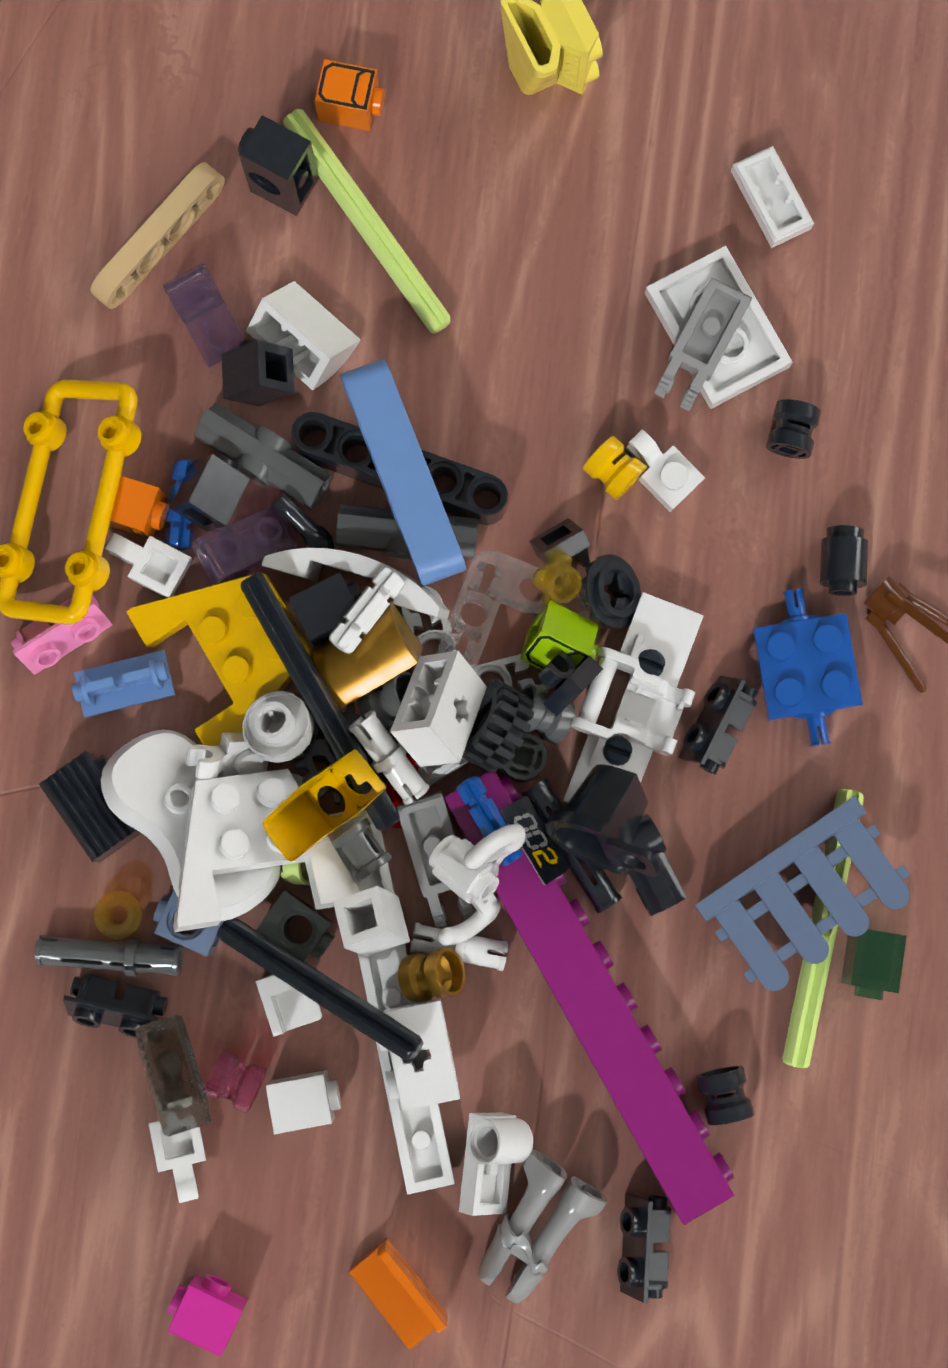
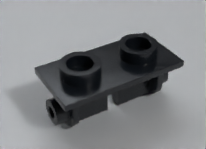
[679,676,757,775]
[63,974,168,1039]
[617,1193,672,1303]

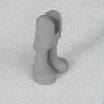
[478,1149,608,1304]

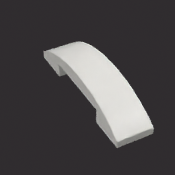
[262,548,450,620]

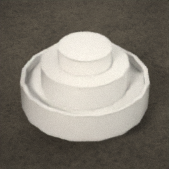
[242,691,314,763]

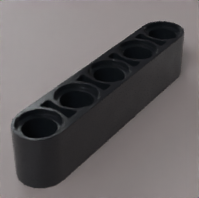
[291,412,508,525]

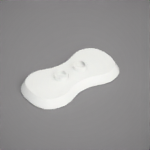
[101,729,281,921]

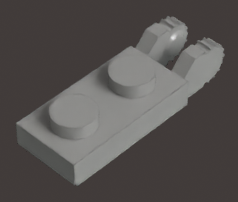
[654,277,752,411]
[396,791,474,929]

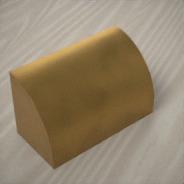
[313,601,423,709]

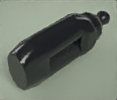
[270,492,335,549]

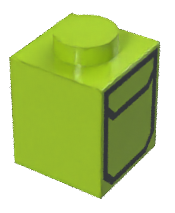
[520,600,599,670]

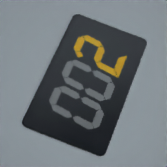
[501,796,569,885]

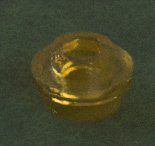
[94,891,142,939]

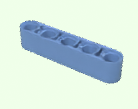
[340,358,467,587]

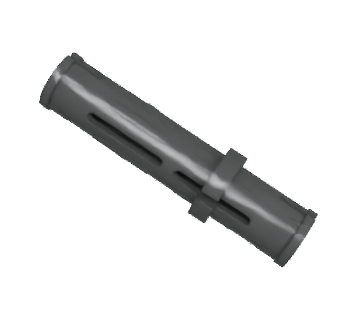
[35,935,183,976]

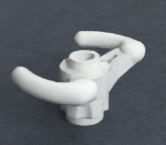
[429,824,526,945]

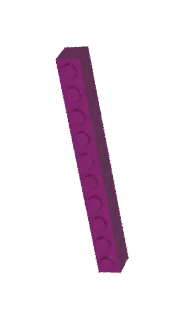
[444,772,734,1225]

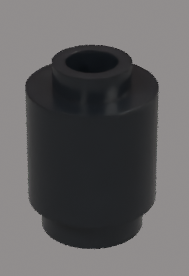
[820,525,868,596]

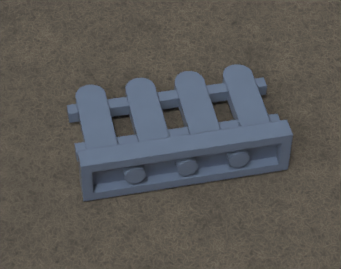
[695,796,910,991]

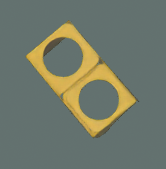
[263,749,386,862]

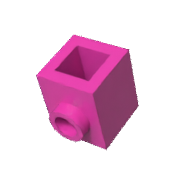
[166,1274,248,1357]

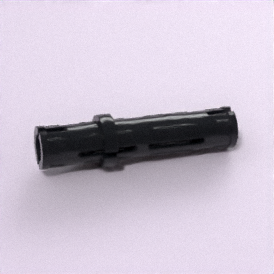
[521,778,622,914]

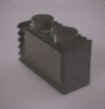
[135,1015,211,1137]

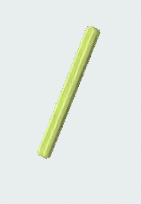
[283,109,450,334]
[782,789,864,1069]

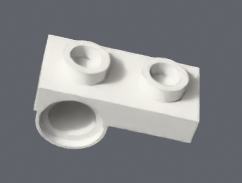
[459,1112,533,1216]

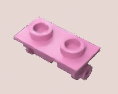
[10,595,113,675]

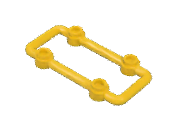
[0,379,141,625]

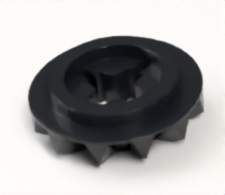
[579,554,641,629]

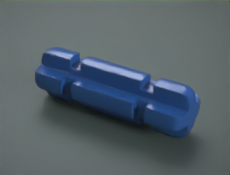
[164,460,194,551]
[457,776,523,866]

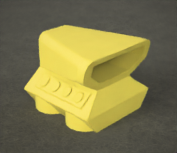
[500,0,603,95]

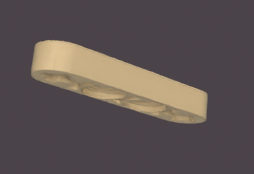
[90,162,225,309]

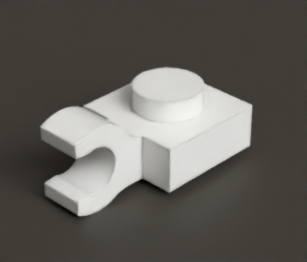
[626,429,705,512]
[105,533,193,598]
[186,732,268,779]
[149,1112,206,1203]

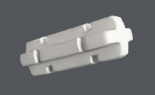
[329,567,404,654]

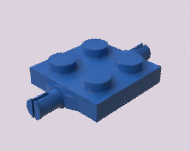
[752,588,863,747]

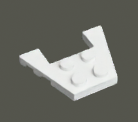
[173,769,360,932]

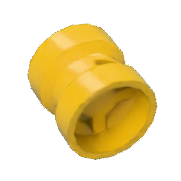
[582,436,647,501]

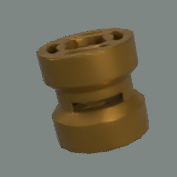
[398,948,465,1003]

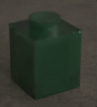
[841,929,907,1000]

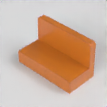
[349,1237,448,1350]

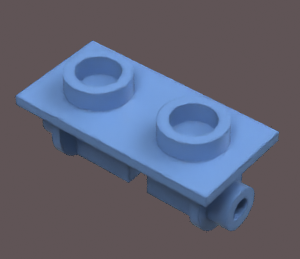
[72,650,175,718]

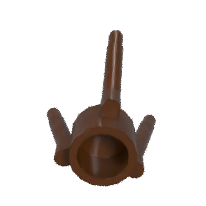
[864,577,948,693]

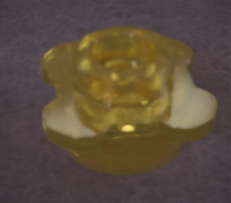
[532,553,582,605]

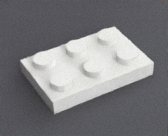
[645,246,793,409]

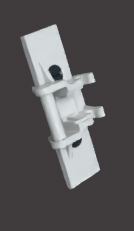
[563,592,704,803]

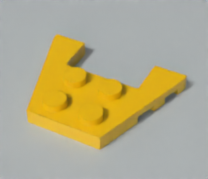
[126,573,313,746]

